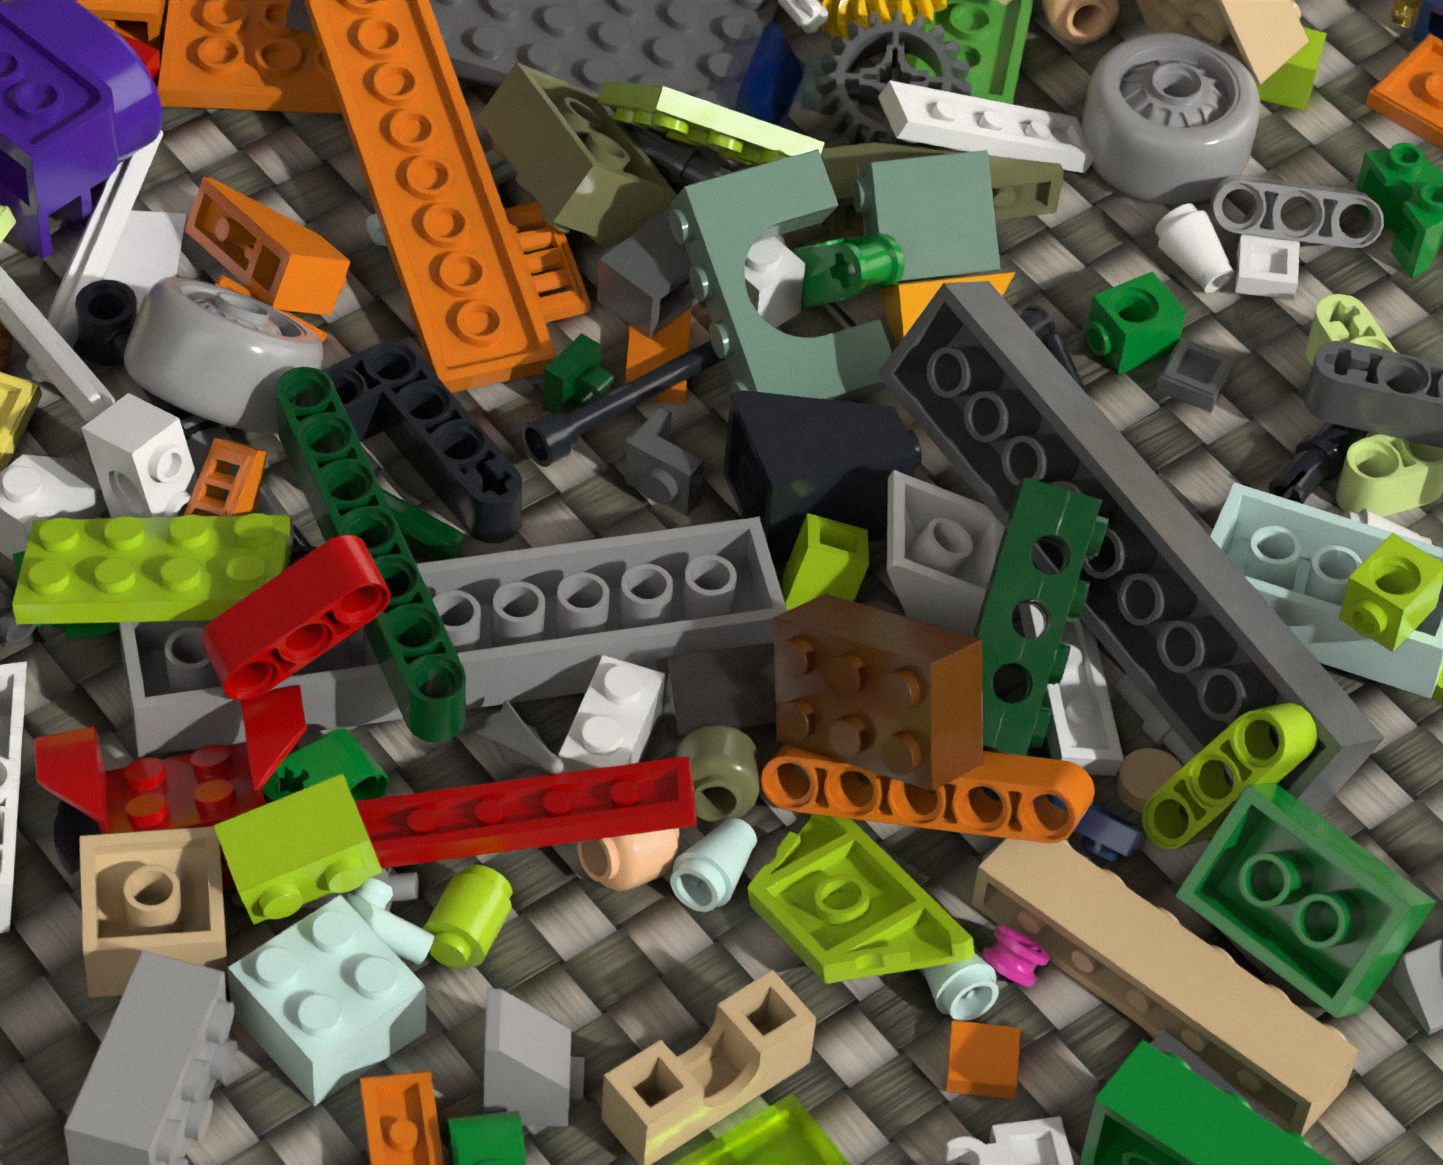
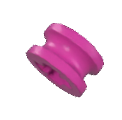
[980,925,1050,987]

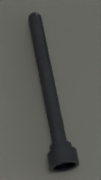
[521,317,769,467]

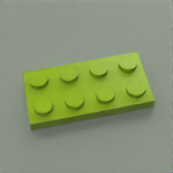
[12,513,294,625]

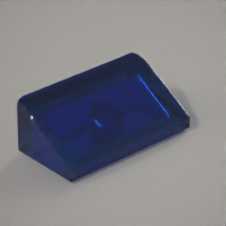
[735,22,804,128]

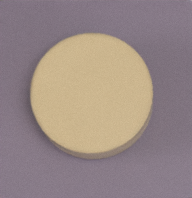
[1117,748,1182,813]

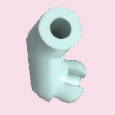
[347,877,434,966]

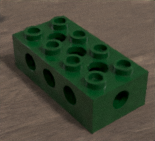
[972,477,1109,756]

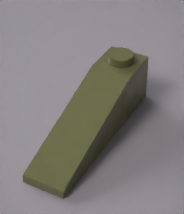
[821,142,1064,240]

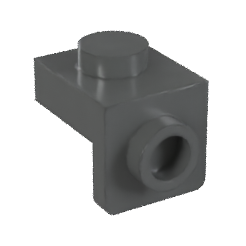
[623,406,704,516]

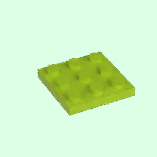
[598,81,825,166]

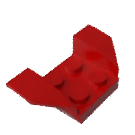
[34,684,307,834]

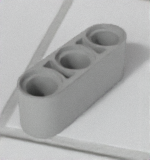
[1210,175,1384,248]

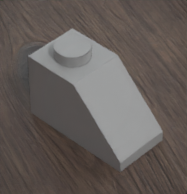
[483,989,584,1127]

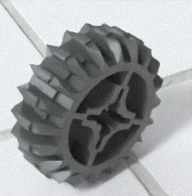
[816,9,972,149]

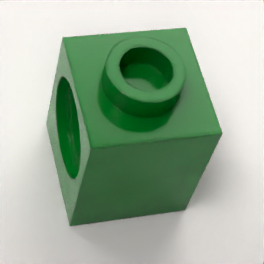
[1085,271,1186,375]

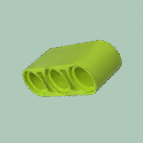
[1141,703,1317,849]

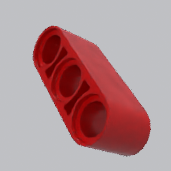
[201,535,391,701]

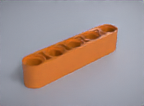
[761,743,1095,843]

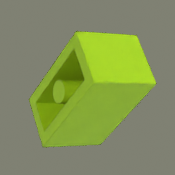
[214,774,383,925]

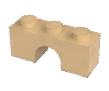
[601,970,816,1165]

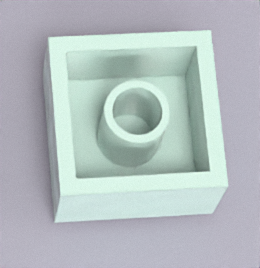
[228,895,426,1107]

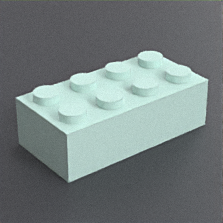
[1210,482,1443,699]

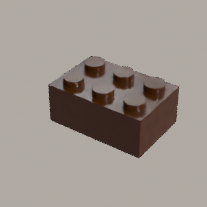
[773,594,983,791]

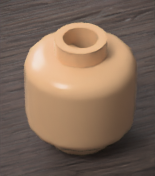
[1041,0,1120,45]
[577,828,679,892]

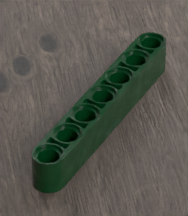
[275,366,466,743]

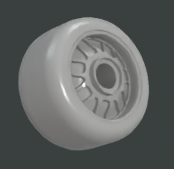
[1081,32,1260,205]
[124,277,323,434]

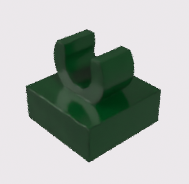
[542,333,614,415]

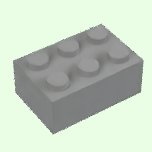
[64,950,237,1165]

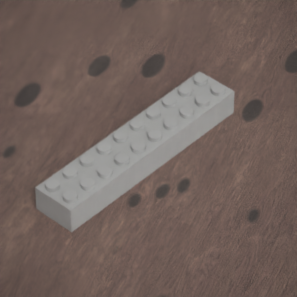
[118,517,787,757]

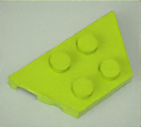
[747,814,975,984]

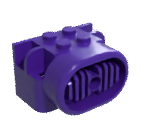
[0,0,163,259]

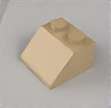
[79,827,229,998]

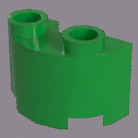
[1355,142,1443,278]

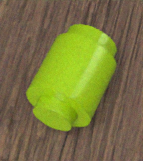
[423,864,512,969]

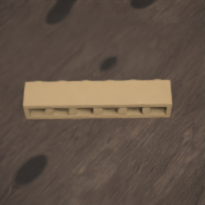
[971,838,1359,1136]

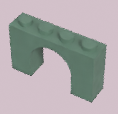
[669,149,892,402]

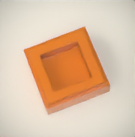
[945,1020,1021,1100]

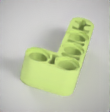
[1305,294,1443,517]

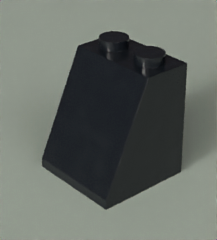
[723,390,922,565]

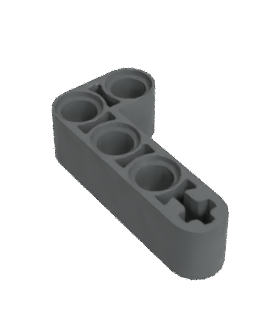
[1304,341,1443,448]

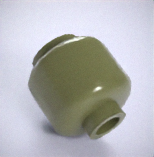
[674,724,760,823]

